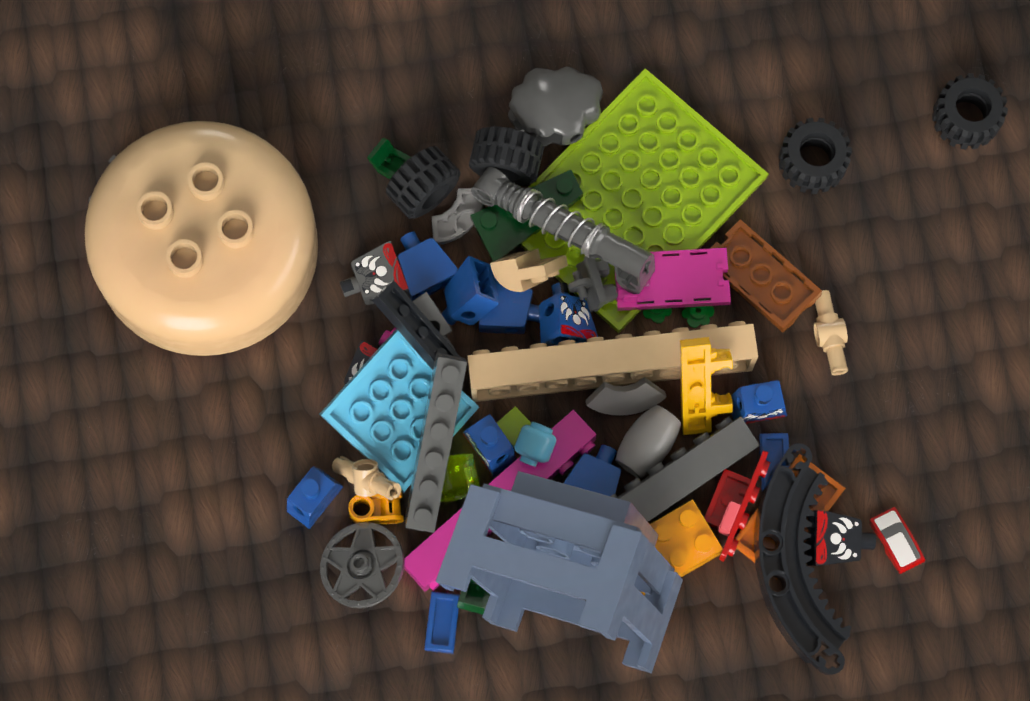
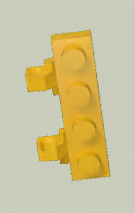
[680,337,733,435]

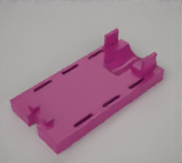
[614,248,731,311]

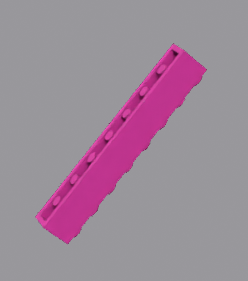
[404,410,597,592]

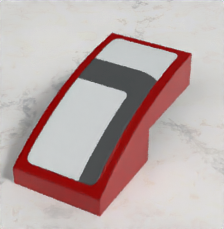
[870,507,925,574]

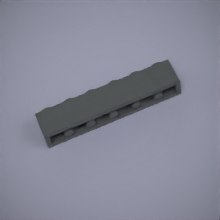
[404,353,467,533]
[610,416,760,522]

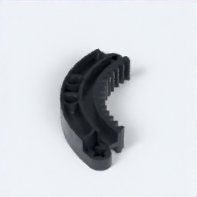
[754,443,851,675]

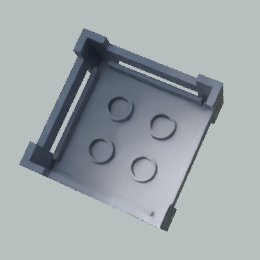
[435,471,683,674]

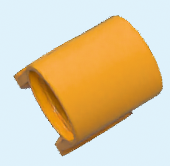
[348,492,404,524]

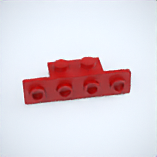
[704,450,771,562]

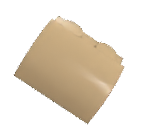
[490,249,568,292]

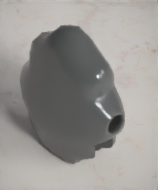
[508,66,603,147]

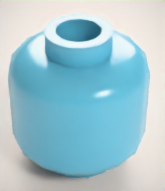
[514,421,557,467]

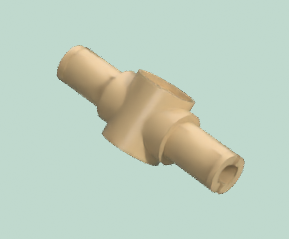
[814,290,848,375]
[332,456,401,500]

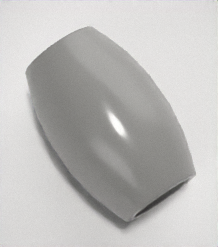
[615,405,681,479]

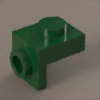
[368,138,411,179]
[457,579,490,615]

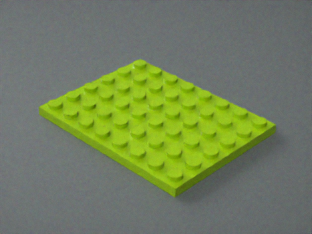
[521,68,769,333]

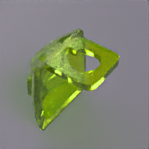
[440,454,480,502]

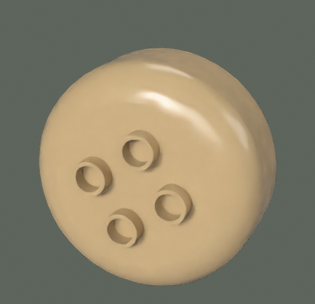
[84,121,318,356]

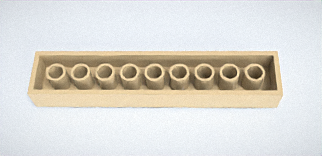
[467,321,758,402]

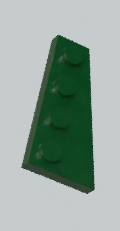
[470,170,583,262]

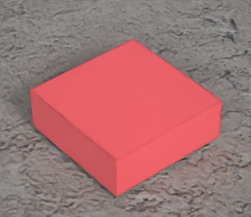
[718,501,741,537]

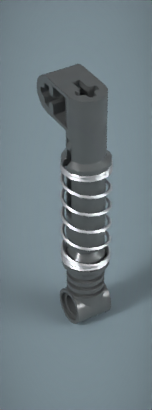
[471,167,655,294]

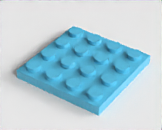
[319,329,479,492]

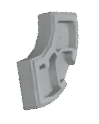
[432,188,484,245]
[585,377,666,415]

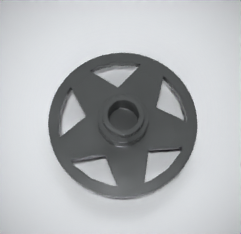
[320,522,405,608]

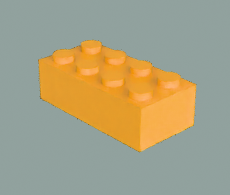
[641,500,723,596]

